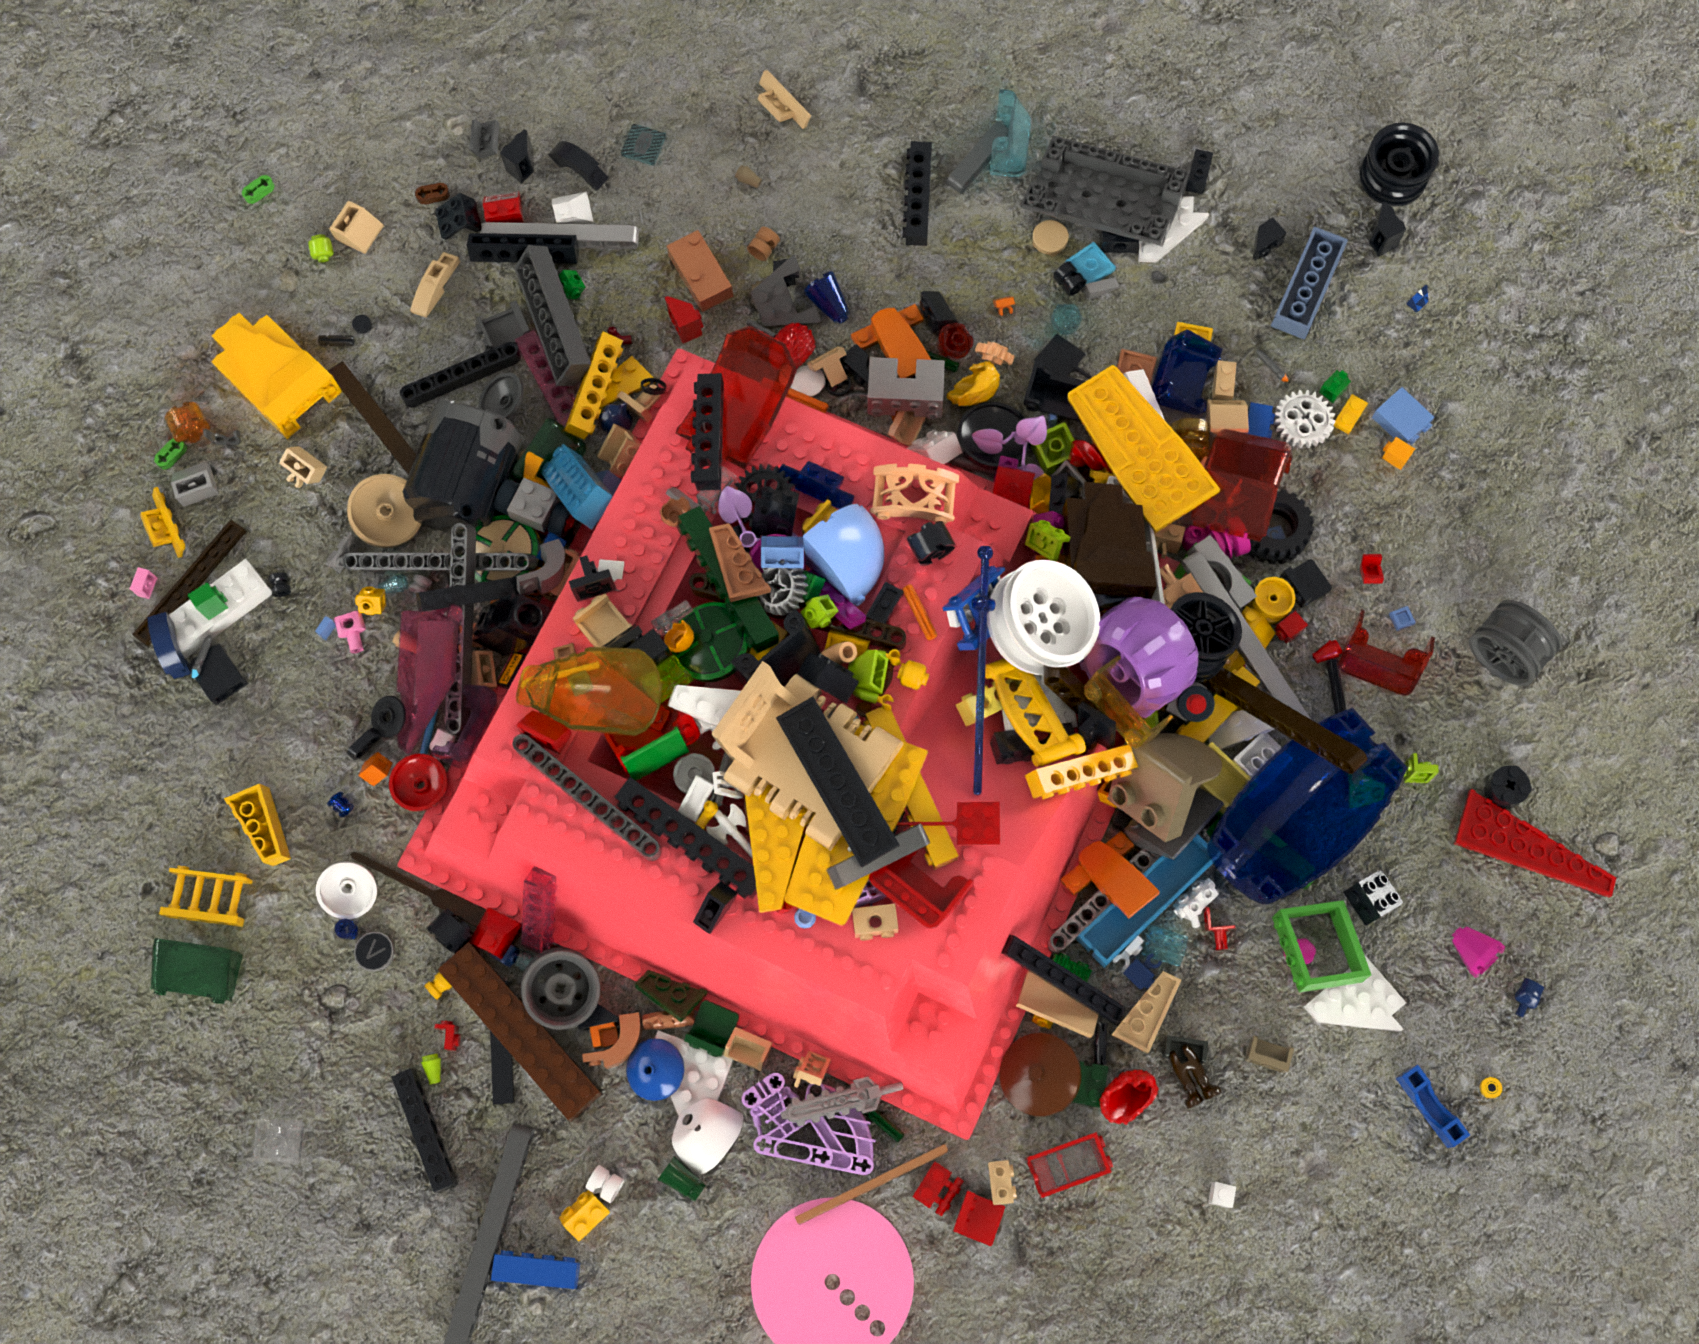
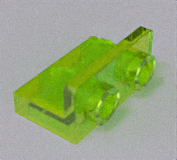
[640,654,693,704]

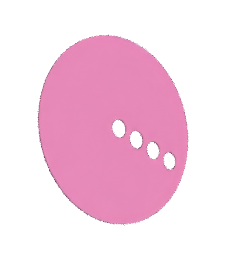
[751,1197,914,1344]

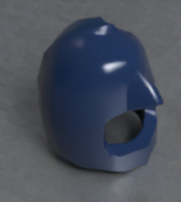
[599,402,633,434]

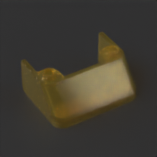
[1084,655,1174,748]

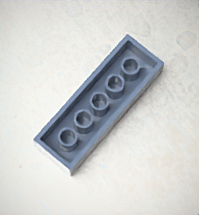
[1271,226,1348,340]

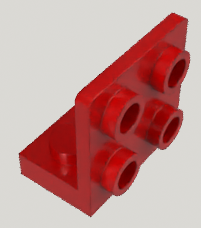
[953,1191,1005,1246]

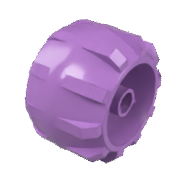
[1079,597,1199,719]

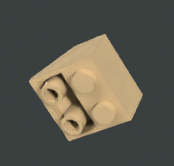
[329,201,384,254]
[1206,400,1249,435]

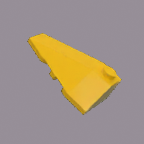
[1223,605,1275,672]

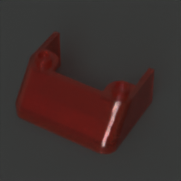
[1339,609,1435,696]

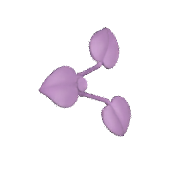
[972,415,1047,480]
[718,486,798,548]

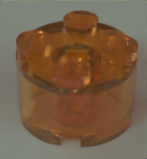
[165,402,210,443]

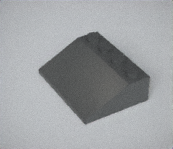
[1124,787,1224,860]

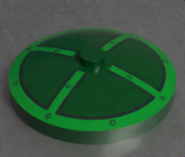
[672,602,751,683]

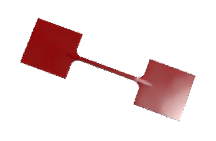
[896,802,1000,845]

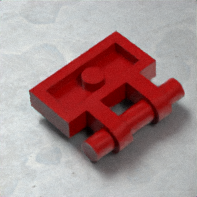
[912,1161,964,1217]

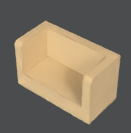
[724,1027,772,1071]

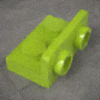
[1025,520,1071,561]
[1401,753,1439,783]

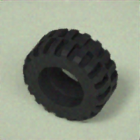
[1240,488,1314,564]

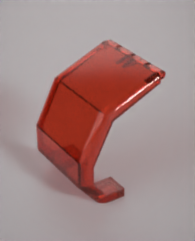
[1190,429,1292,542]

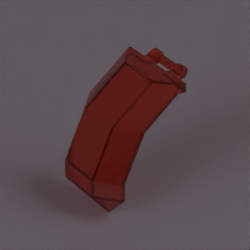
[676,326,797,470]

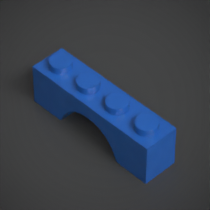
[1395,1065,1470,1148]

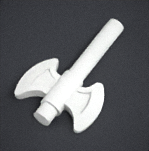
[706,804,753,859]

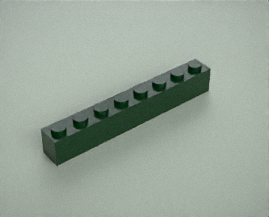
[677,506,779,654]

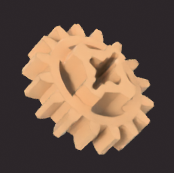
[975,341,1015,366]

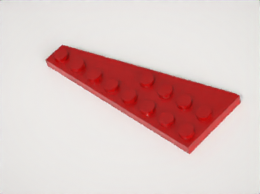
[1454,789,1617,898]

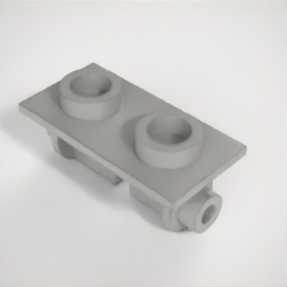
[325,534,361,574]

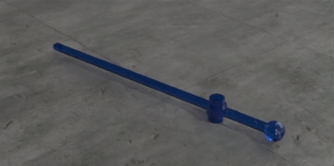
[971,546,996,795]

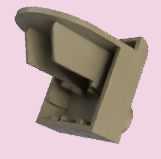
[1107,733,1222,842]

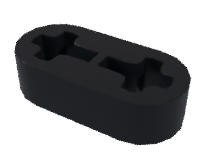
[347,728,381,760]

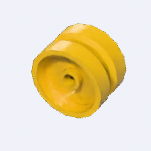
[1247,577,1296,625]

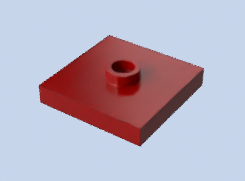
[992,465,1035,508]

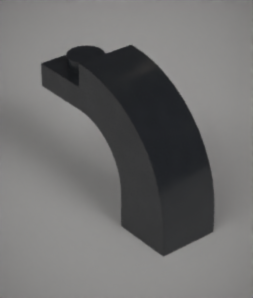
[548,141,609,191]

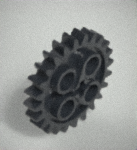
[734,464,796,528]

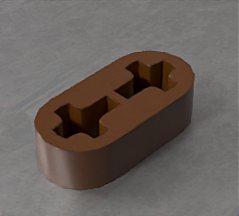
[415,183,450,205]

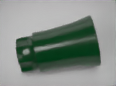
[658,1156,706,1202]

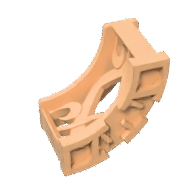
[870,464,959,525]

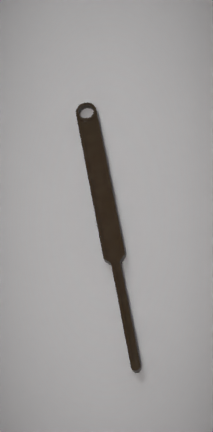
[351,852,562,967]

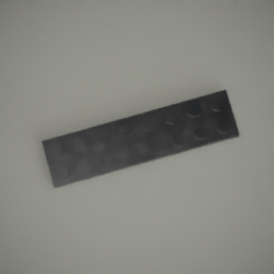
[776,696,900,868]

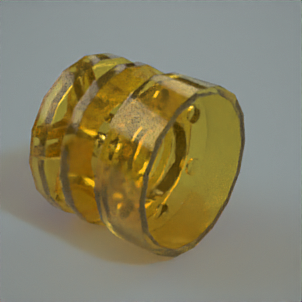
[1170,418,1210,462]

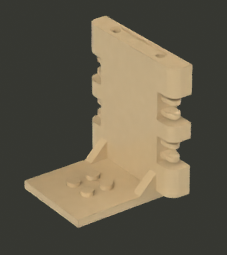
[711,661,904,851]

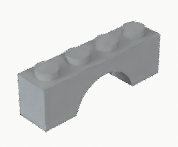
[1186,535,1257,610]

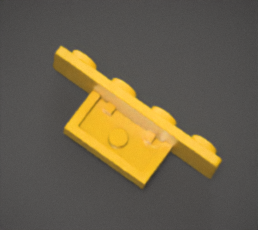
[140,487,185,558]

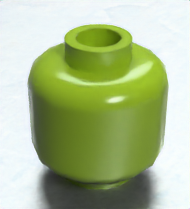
[308,234,334,263]

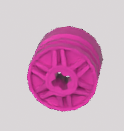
[1204,516,1251,559]

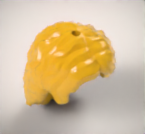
[946,361,1000,406]

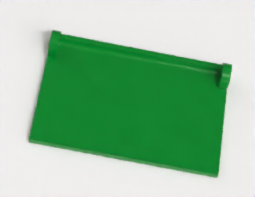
[620,726,689,781]

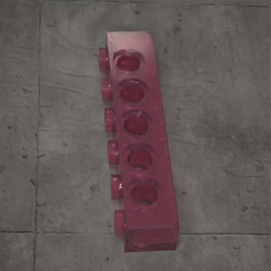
[515,330,585,435]
[521,866,558,953]

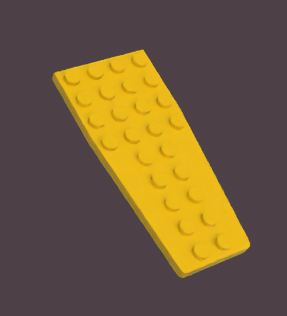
[1068,365,1220,533]
[785,723,928,926]

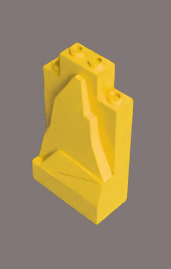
[211,313,342,439]

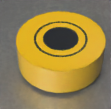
[1479,1077,1502,1099]

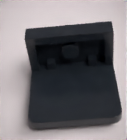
[435,193,481,240]
[751,486,799,536]
[1280,559,1332,608]
[1343,870,1403,926]

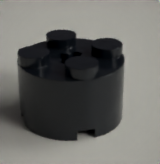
[907,521,956,566]
[1484,765,1532,809]
[426,908,473,954]

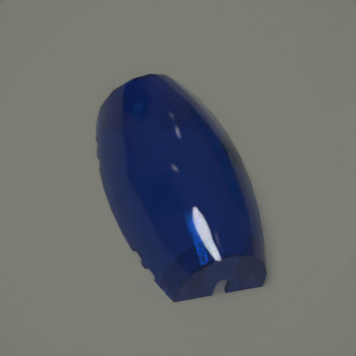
[1207,707,1408,904]

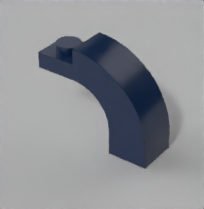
[147,612,192,679]

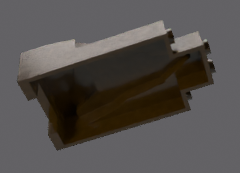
[1062,482,1157,599]

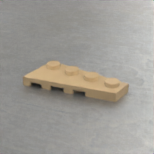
[1110,971,1181,1054]

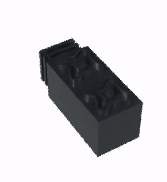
[473,593,549,656]

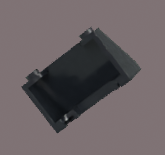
[1023,360,1091,424]
[731,609,820,687]

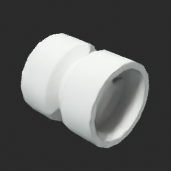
[585,1165,624,1203]

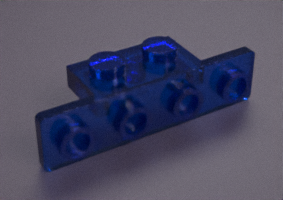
[779,461,854,509]

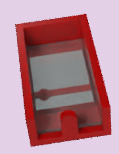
[1025,1132,1113,1199]

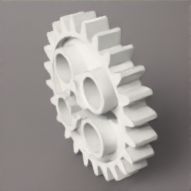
[1274,390,1335,448]

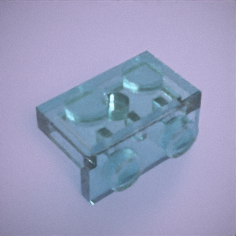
[1141,925,1188,966]

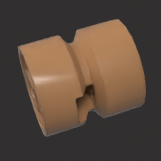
[747,227,780,261]

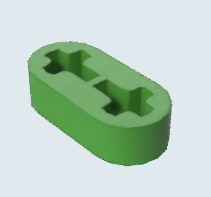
[242,175,275,204]
[154,438,187,470]

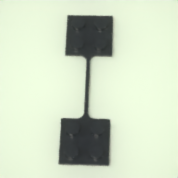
[1035,334,1092,379]

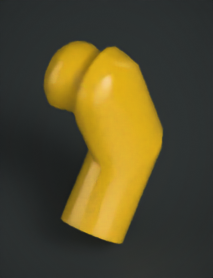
[695,800,718,830]

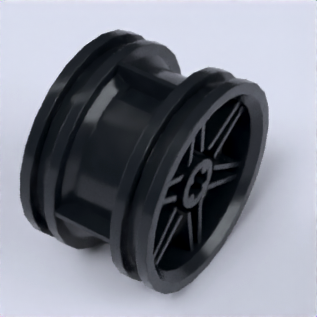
[1359,122,1439,207]
[1170,592,1242,683]

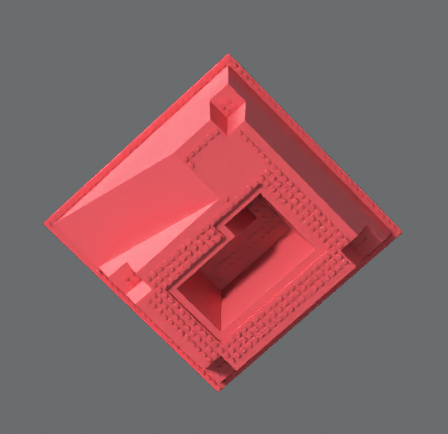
[398,348,1187,1140]

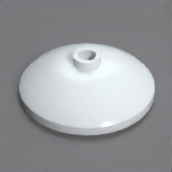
[316,861,377,919]

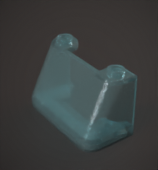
[990,89,1032,177]

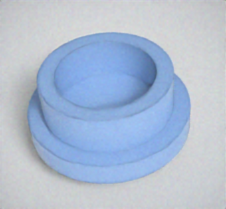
[794,909,816,929]

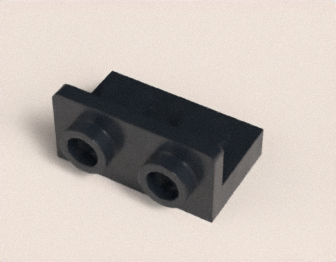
[600,624,643,664]

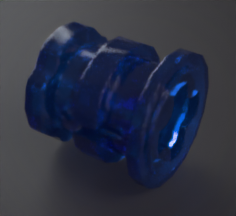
[327,791,354,818]
[335,919,358,940]

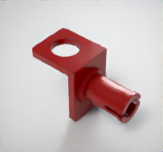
[1203,907,1235,950]

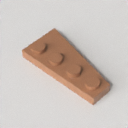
[709,523,771,602]

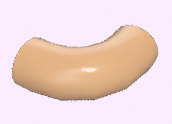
[821,642,857,665]

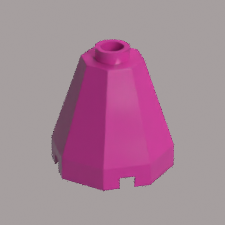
[1452,926,1505,978]

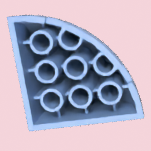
[803,504,885,606]

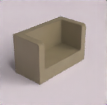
[1245,1035,1294,1073]

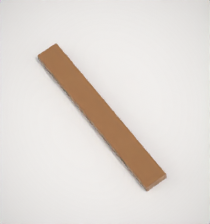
[795,1144,948,1225]

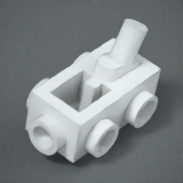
[1173,878,1219,928]

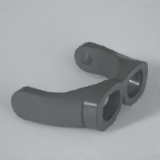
[203,429,241,445]

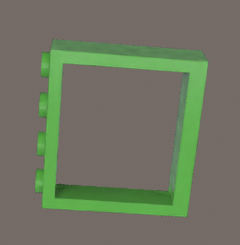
[1272,900,1372,993]

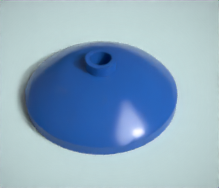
[626,1038,684,1101]

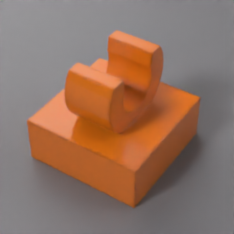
[993,296,1015,316]

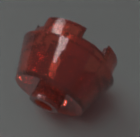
[937,323,973,359]

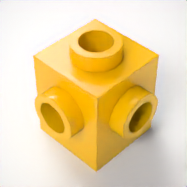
[355,586,386,615]

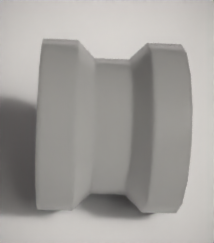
[409,574,432,593]

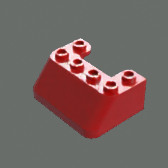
[869,827,974,929]

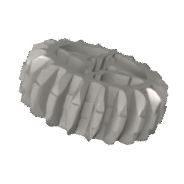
[756,560,809,616]

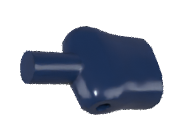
[1514,978,1545,1018]

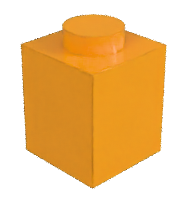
[1382,437,1415,470]

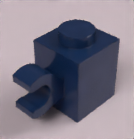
[1123,953,1162,990]

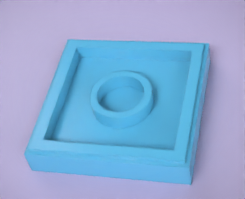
[1065,242,1116,284]

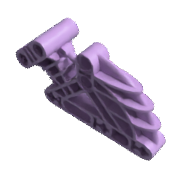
[742,1073,876,1175]

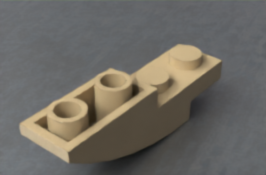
[410,252,460,318]

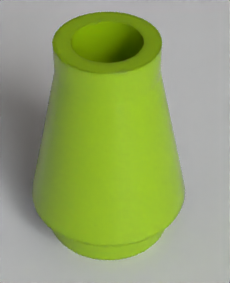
[421,1053,441,1085]

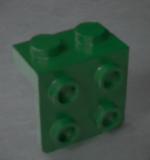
[684,1000,739,1057]

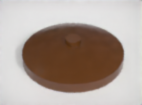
[999,1033,1081,1117]

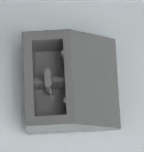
[171,461,219,507]

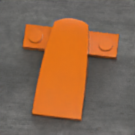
[851,304,931,378]
[1061,831,1160,919]

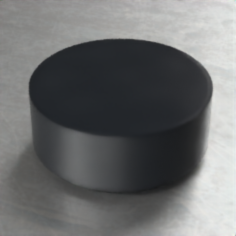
[352,315,372,334]

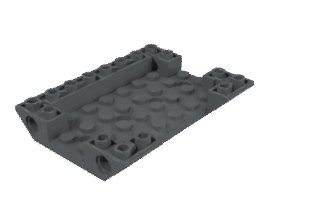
[1020,136,1190,247]

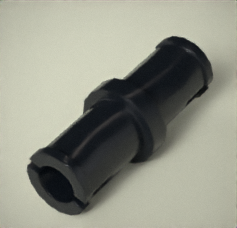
[1093,1023,1109,1065]

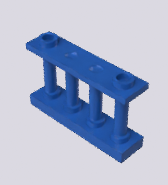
[942,566,1005,651]

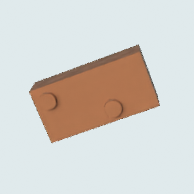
[666,230,733,312]

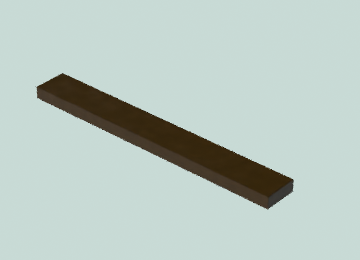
[132,519,247,647]

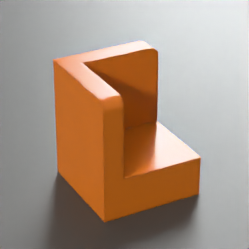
[358,752,393,786]
[590,1022,619,1049]

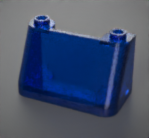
[1152,329,1222,416]

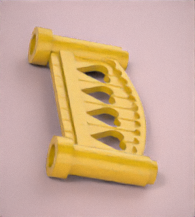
[983,658,1086,767]

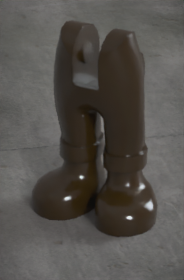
[1169,1044,1222,1109]

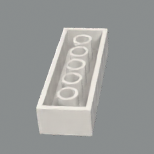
[169,559,272,659]

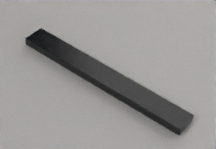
[1001,935,1126,1026]

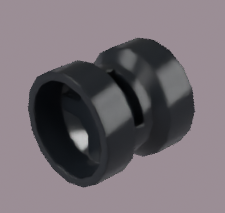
[268,572,291,597]

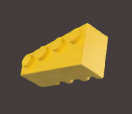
[224,784,291,866]

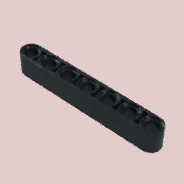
[400,342,521,408]

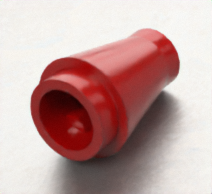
[1312,640,1343,664]

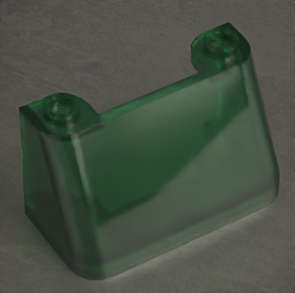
[150,938,243,1004]

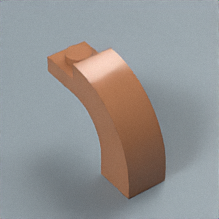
[582,1012,643,1069]

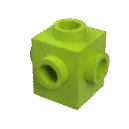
[801,594,838,629]

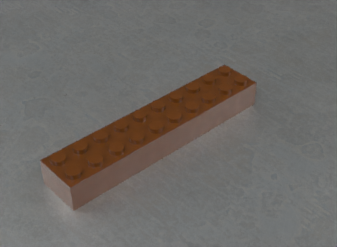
[438,942,602,1122]

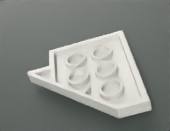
[1138,196,1209,263]
[1304,956,1406,1032]
[655,1030,733,1125]

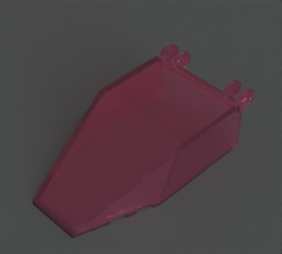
[396,604,463,754]

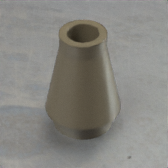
[735,165,762,188]

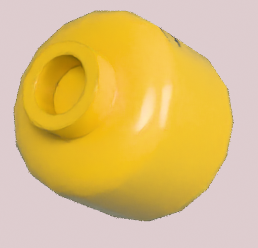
[897,660,929,690]

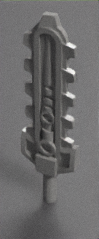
[780,1077,903,1127]

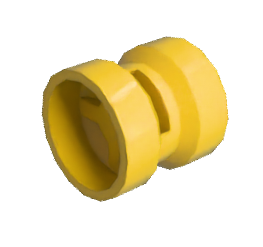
[424,972,452,1000]

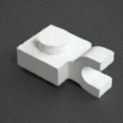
[1113,936,1144,971]

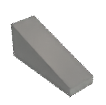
[1084,277,1120,300]

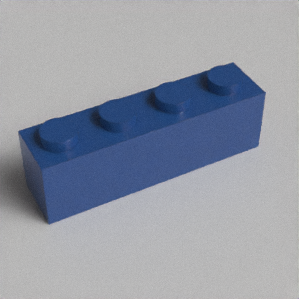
[1237,402,1275,481]
[491,1250,580,1289]

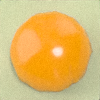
[664,620,694,653]

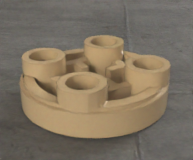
[1032,220,1069,257]

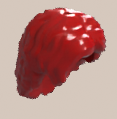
[769,322,816,373]
[1099,1069,1159,1125]

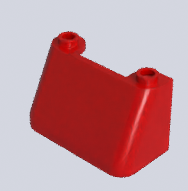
[597,681,700,776]

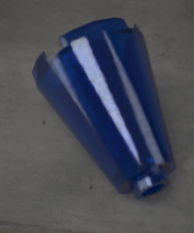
[804,271,850,324]

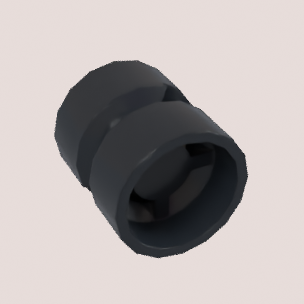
[1053,261,1087,296]

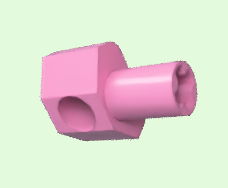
[334,611,366,653]

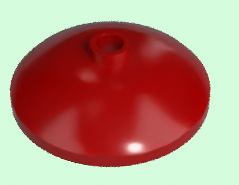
[389,754,448,812]

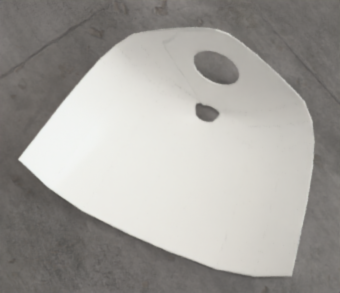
[672,1099,743,1176]

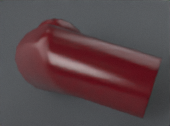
[607,326,632,345]

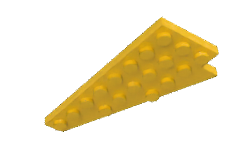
[745,782,808,913]

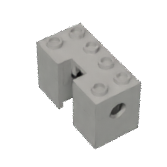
[867,357,945,419]

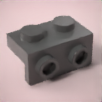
[469,119,500,159]

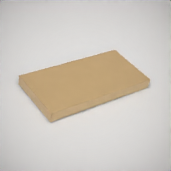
[1016,971,1099,1038]

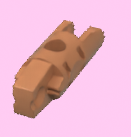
[642,1009,694,1030]

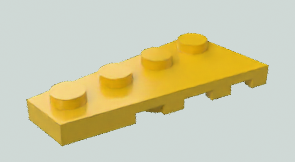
[587,356,655,409]

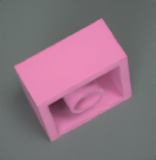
[130,567,157,599]

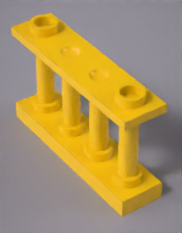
[159,865,253,927]

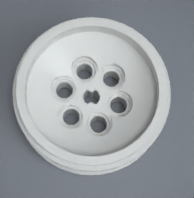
[986,560,1100,675]

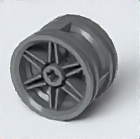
[1469,600,1562,687]
[521,947,600,1030]

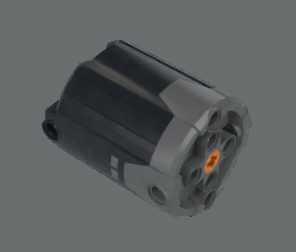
[402,399,523,530]

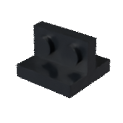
[569,555,617,602]
[1077,701,1116,755]

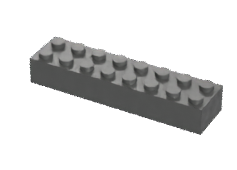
[514,245,591,386]

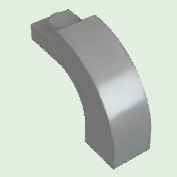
[517,539,565,594]

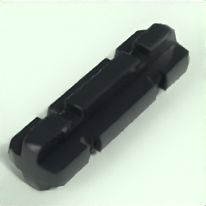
[318,335,355,346]

